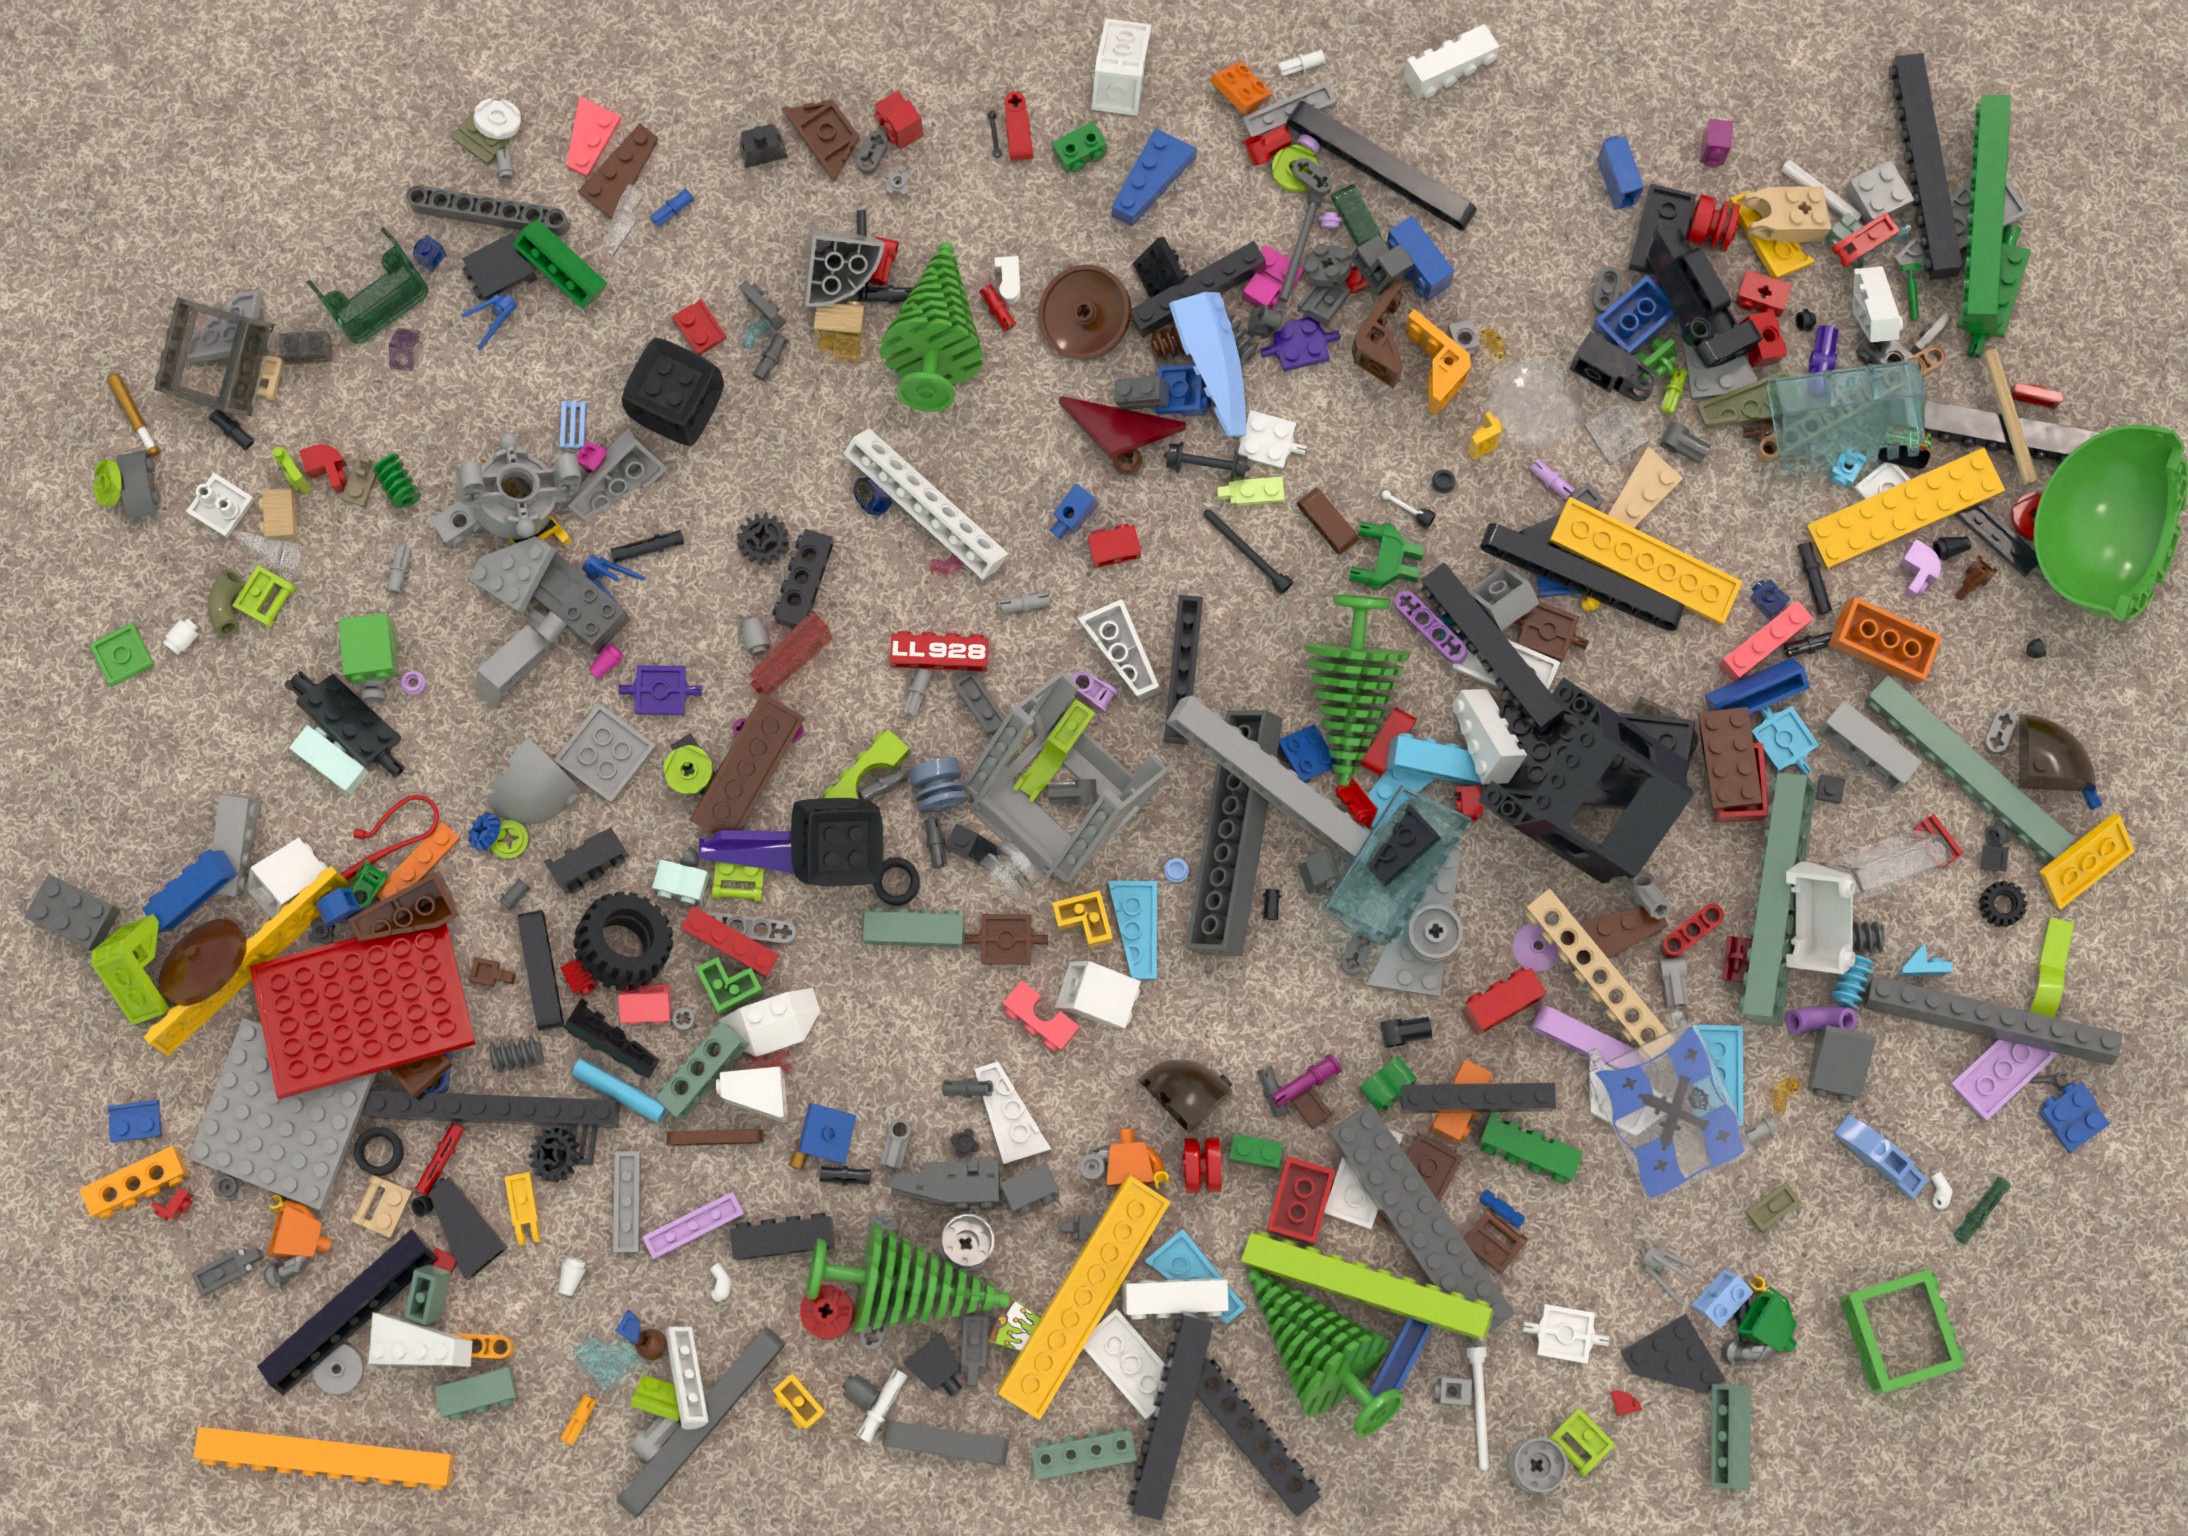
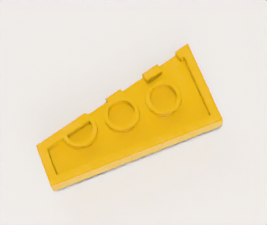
[1728,190,1815,279]

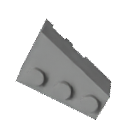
[475,624,549,709]

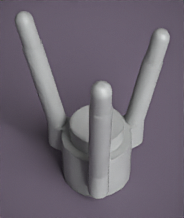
[1641,1245,1693,1305]

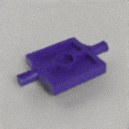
[1260,317,1341,372]
[618,665,702,715]

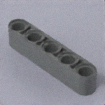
[883,1420,1009,1465]

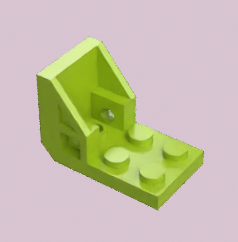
[91,914,170,1025]

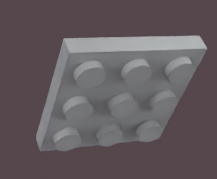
[554,703,657,804]

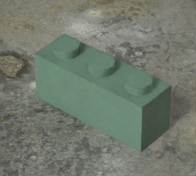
[434,1367,519,1421]

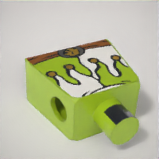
[988,1298,1040,1352]

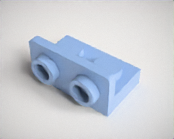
[1691,1269,1753,1328]

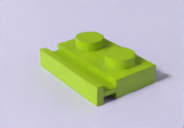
[630,1374,680,1422]

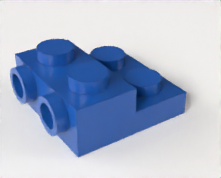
[1155,364,1211,416]
[2038,1082,2110,1153]

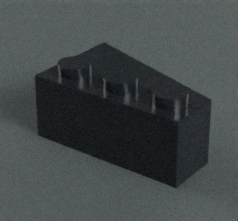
[544,827,629,894]

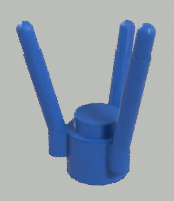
[461,294,517,350]
[582,555,646,604]

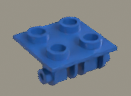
[1278,724,1338,783]

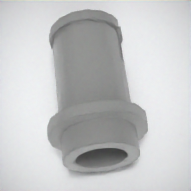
[496,149,515,181]
[1743,1117,1778,1144]

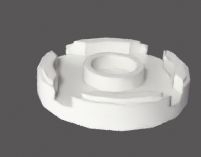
[473,98,521,139]

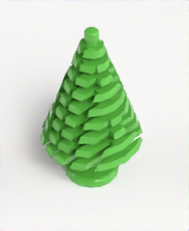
[879,242,984,412]
[1304,594,1411,786]
[806,1222,1011,1333]
[1247,1268,1405,1438]

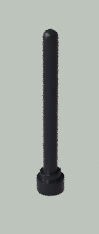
[1203,509,1294,595]

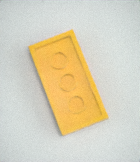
[2039,813,2135,910]

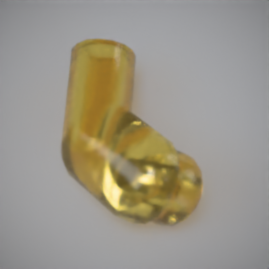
[1773,1077,1800,1111]

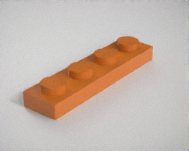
[375,822,461,900]

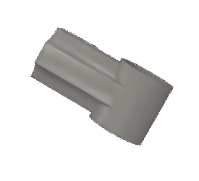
[528,608,567,644]
[1658,957,1689,1007]
[881,1118,913,1169]
[630,1416,681,1463]

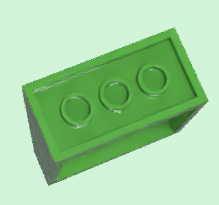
[1839,1269,1965,1395]

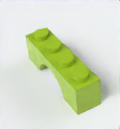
[823,729,911,799]

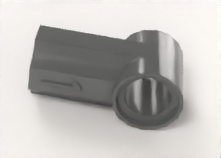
[1659,422,1711,464]
[1048,779,1097,804]

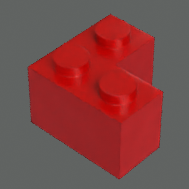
[873,90,924,150]

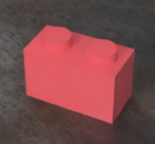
[618,984,672,1025]

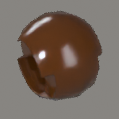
[1113,449,1143,476]
[635,1329,667,1361]

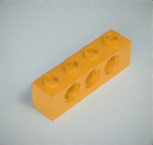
[79,1146,189,1220]

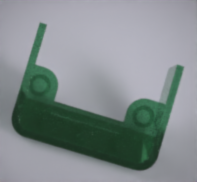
[306,227,429,344]

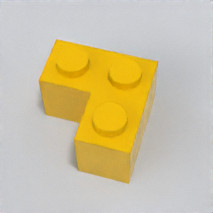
[1052,891,1113,949]

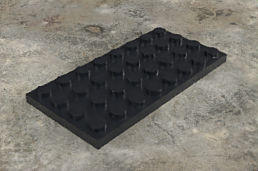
[1484,700,1696,816]

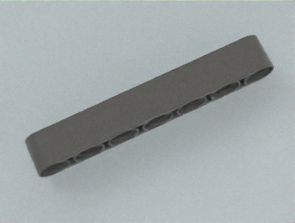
[406,186,569,236]

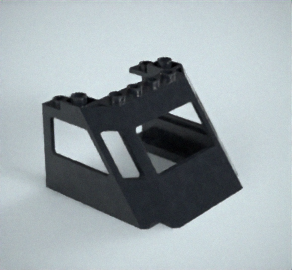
[1478,677,1693,884]

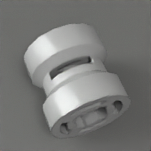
[361,679,385,702]

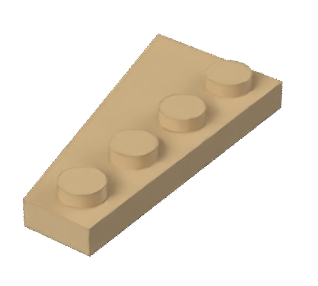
[1608,446,1683,528]

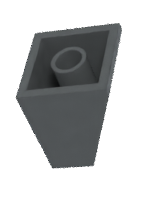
[1807,1025,1876,1103]

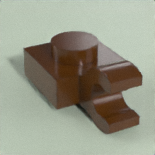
[469,957,516,987]

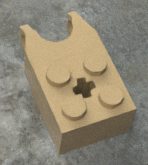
[1741,187,1831,243]

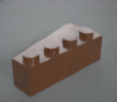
[1563,906,1667,972]

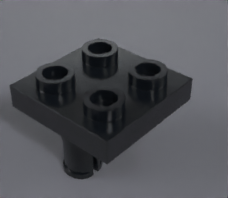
[1132,237,1189,298]

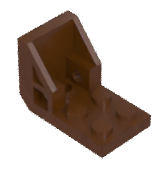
[1352,280,1403,389]

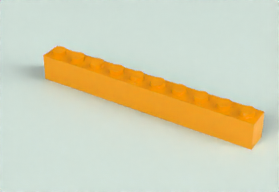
[193,1427,455,1490]

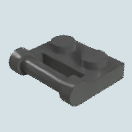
[739,280,786,330]

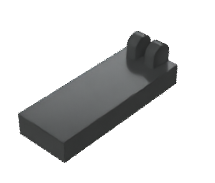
[952,670,1006,736]

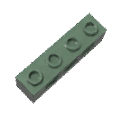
[656,1022,749,1120]

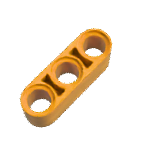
[449,1333,515,1360]

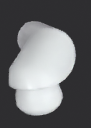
[710,1263,732,1302]

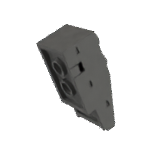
[532,552,630,655]
[889,1160,1000,1211]

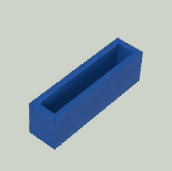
[1704,658,1810,714]
[142,850,238,933]
[1369,1317,1433,1397]

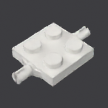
[1238,410,1307,469]
[1522,1304,1610,1364]

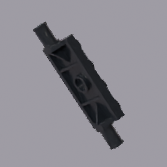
[290,671,405,778]

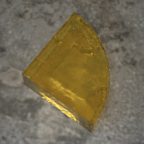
[1481,328,1506,359]

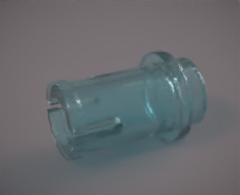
[1883,222,1911,244]

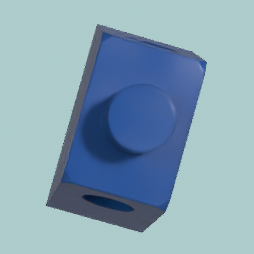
[1050,483,1099,539]

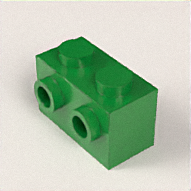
[1052,121,1107,174]

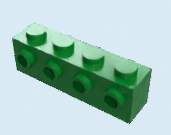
[512,219,608,309]

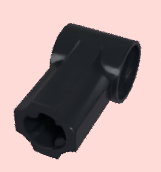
[1380,1016,1432,1048]

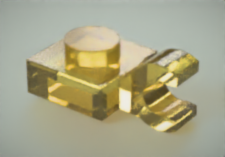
[819,332,861,360]

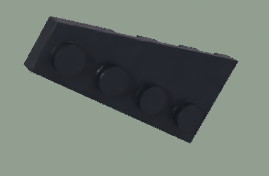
[563,998,660,1079]

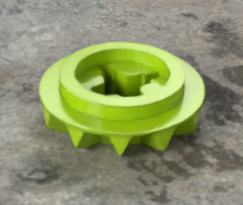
[490,820,529,859]

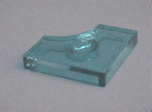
[573,1336,644,1392]

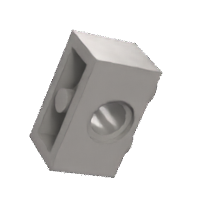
[430,500,485,549]

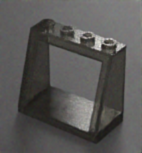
[154,297,275,416]

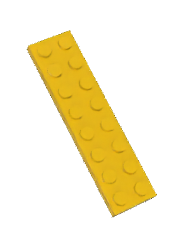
[1806,448,2005,569]
[1549,497,1743,626]

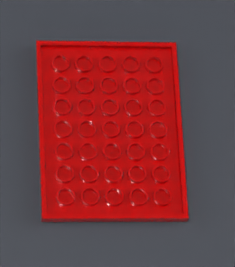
[249,922,476,1100]

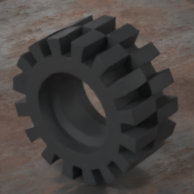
[1979,881,2028,927]

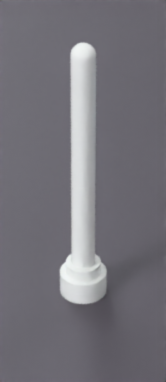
[1466,1347,1489,1471]

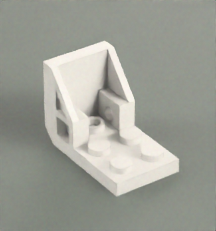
[1092,18,1151,116]

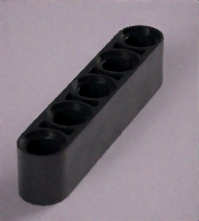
[517,909,564,1031]

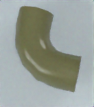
[208,569,243,637]

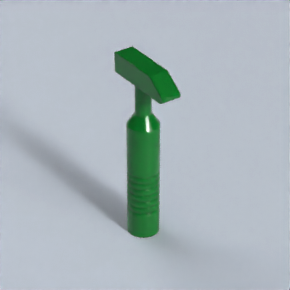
[1900,263,1924,319]

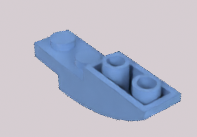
[1833,1114,1928,1199]

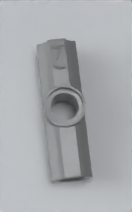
[1621,868,1671,920]

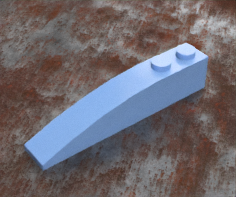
[1169,292,1246,437]

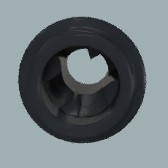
[1932,536,1971,561]

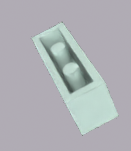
[289,725,369,795]

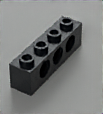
[773,529,834,632]

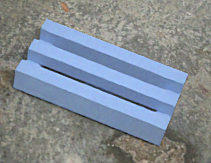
[560,401,587,449]

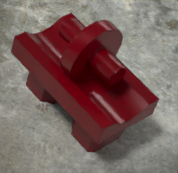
[1722,935,1752,983]

